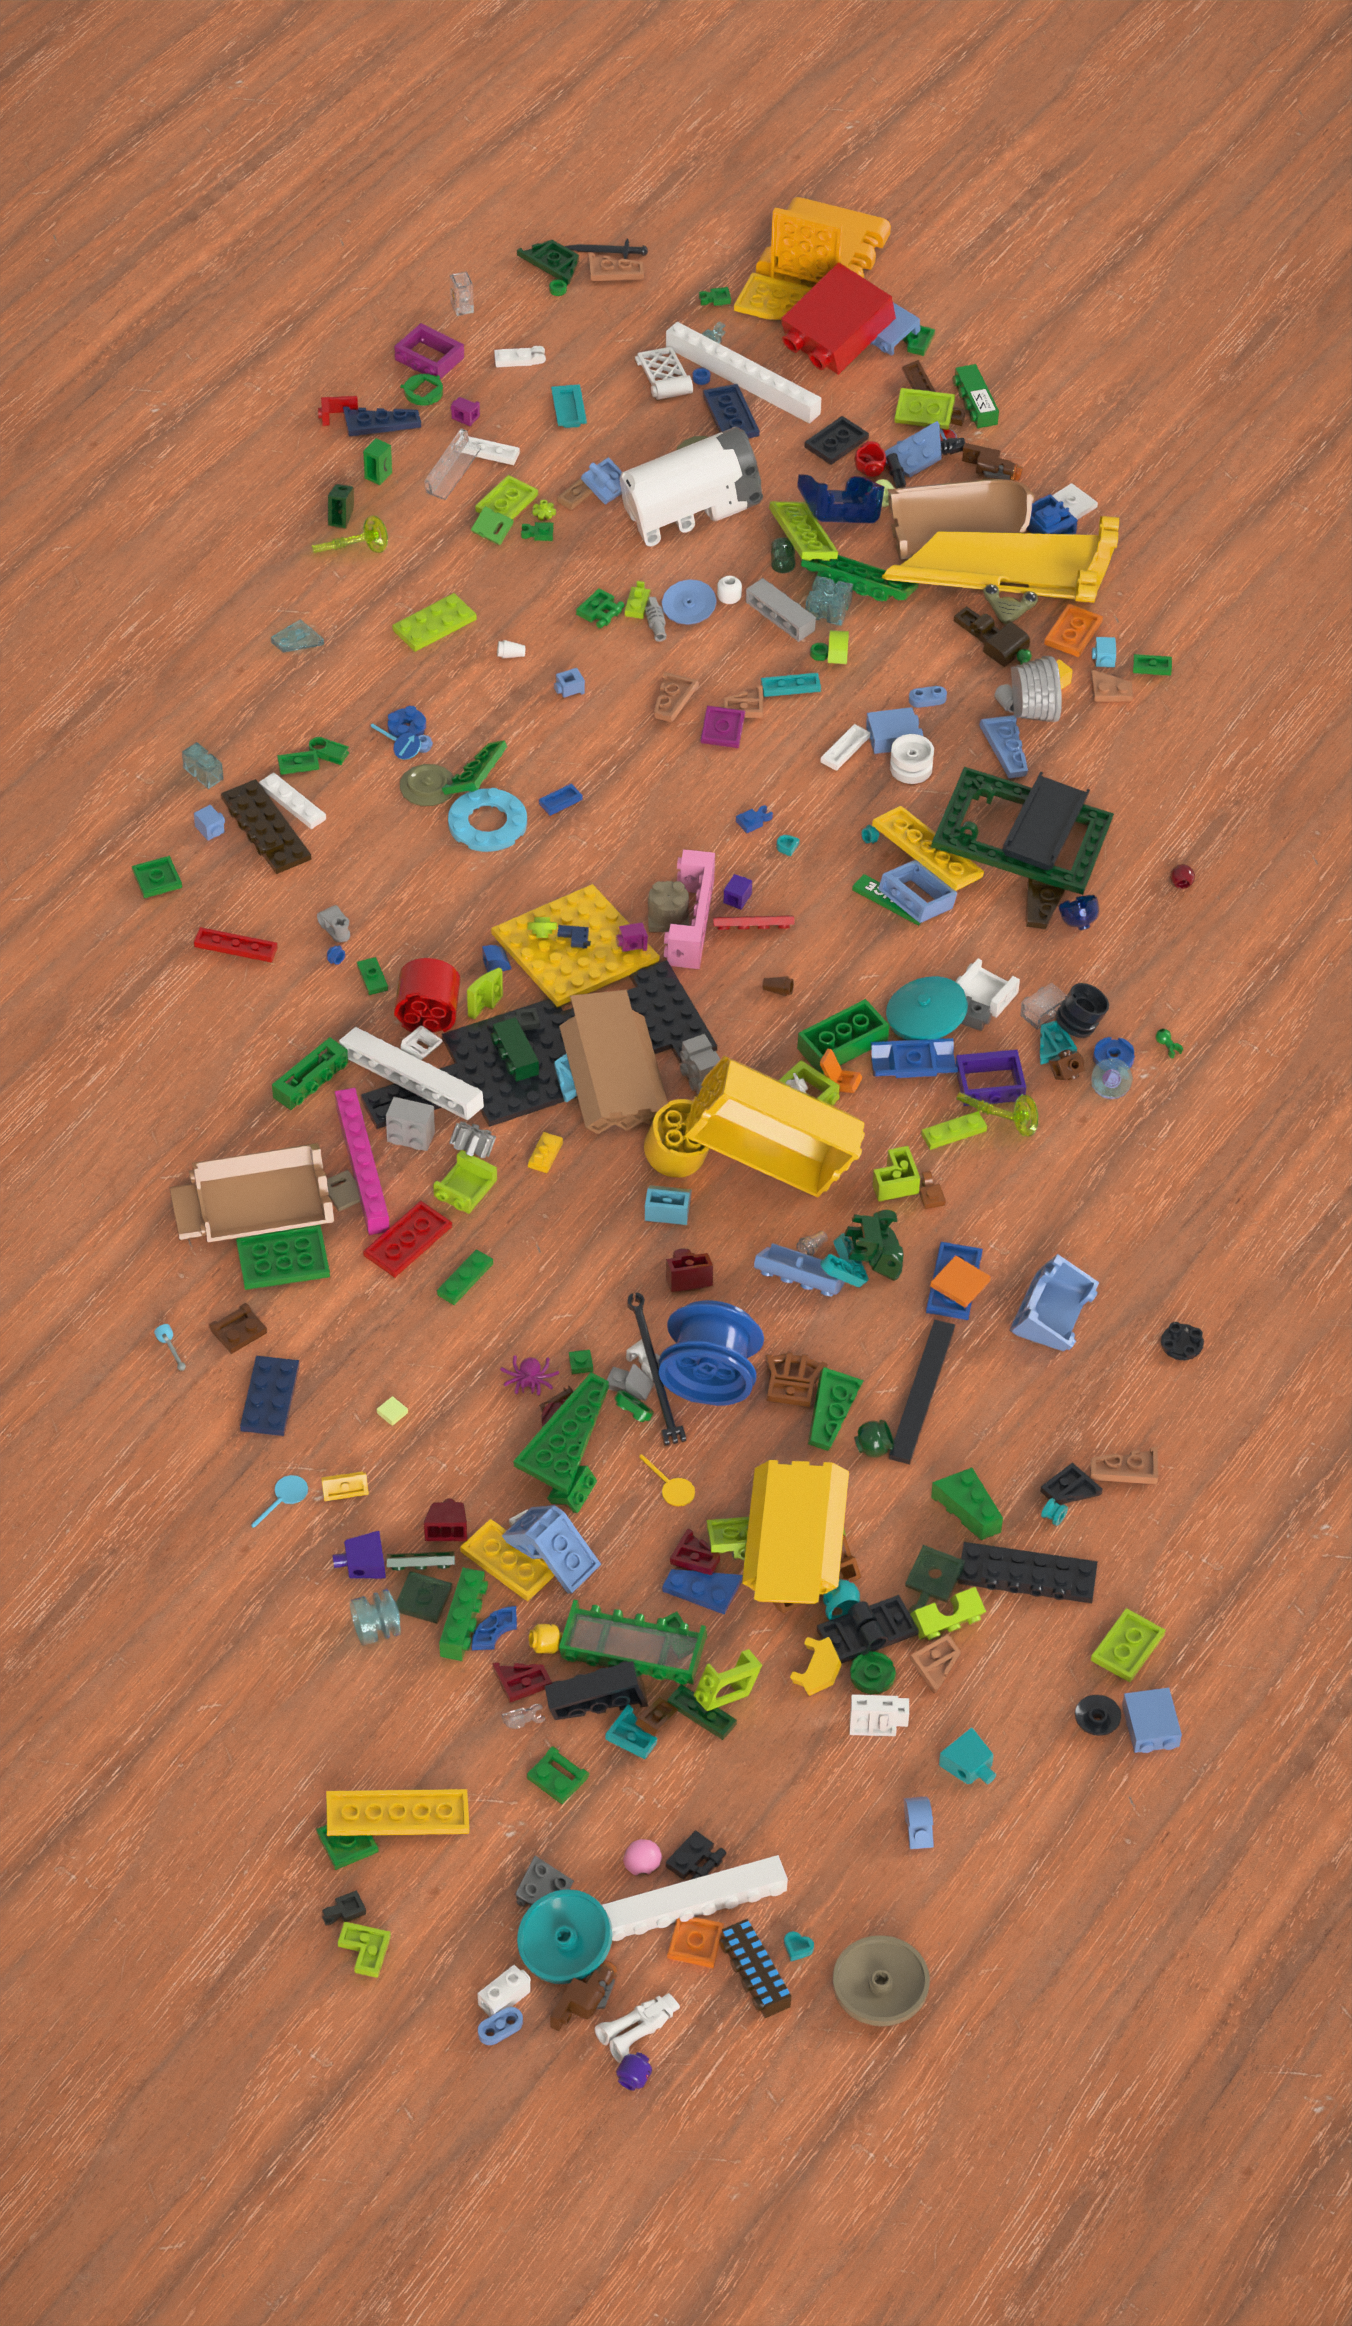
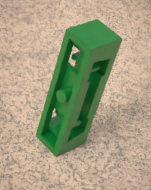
[272,1037,349,1110]

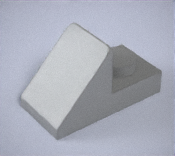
[607,1364,654,1401]

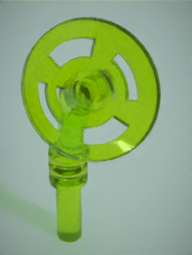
[312,515,388,553]
[956,1092,1038,1137]

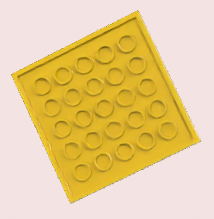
[491,884,660,1007]

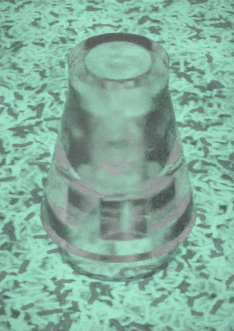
[797,1231,828,1256]

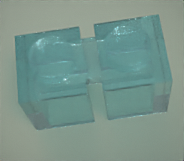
[182,742,224,789]

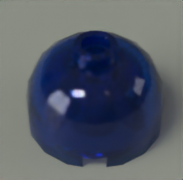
[1058,895,1100,930]

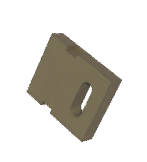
[327,1170,360,1211]

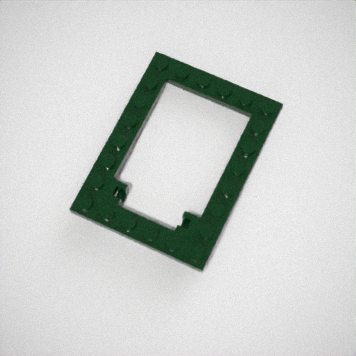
[931,767,1114,895]

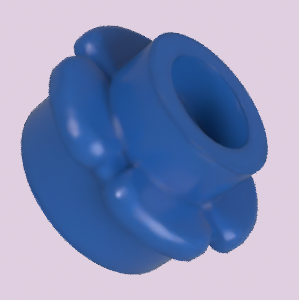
[327,946,345,965]

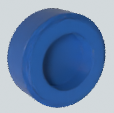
[692,368,711,385]

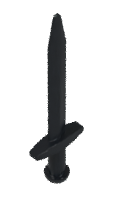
[565,239,648,259]

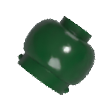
[854,1420,895,1458]

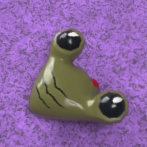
[983,584,1038,624]

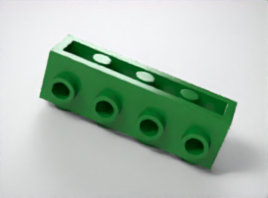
[439,1567,488,1661]

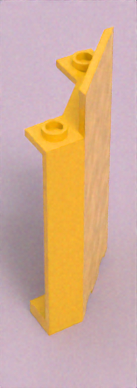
[742,1460,849,1604]

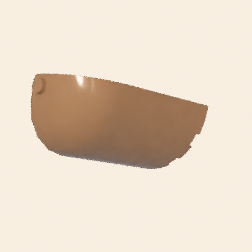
[888,479,1034,559]

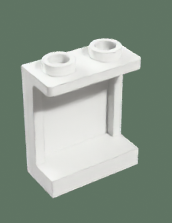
[956,959,1020,1018]

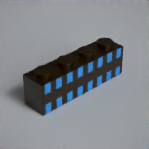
[719,1919,791,2018]

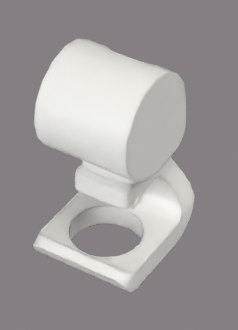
[626,1339,660,1380]

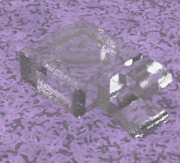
[501,1704,546,1729]

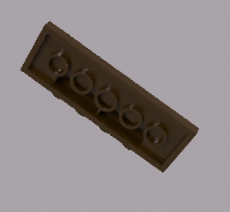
[221,779,312,874]

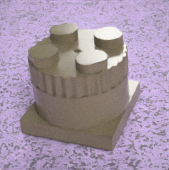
[648,881,689,932]

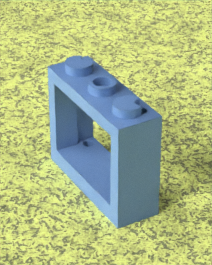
[878,860,957,923]

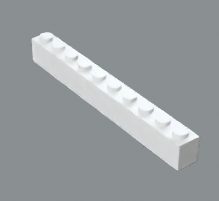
[666,322,821,424]

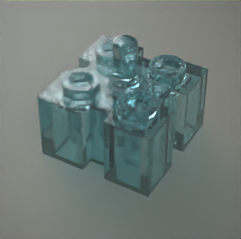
[805,576,853,626]

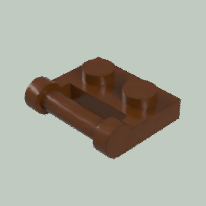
[209,1303,267,1354]

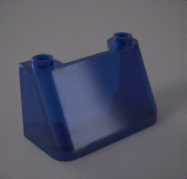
[797,474,885,523]

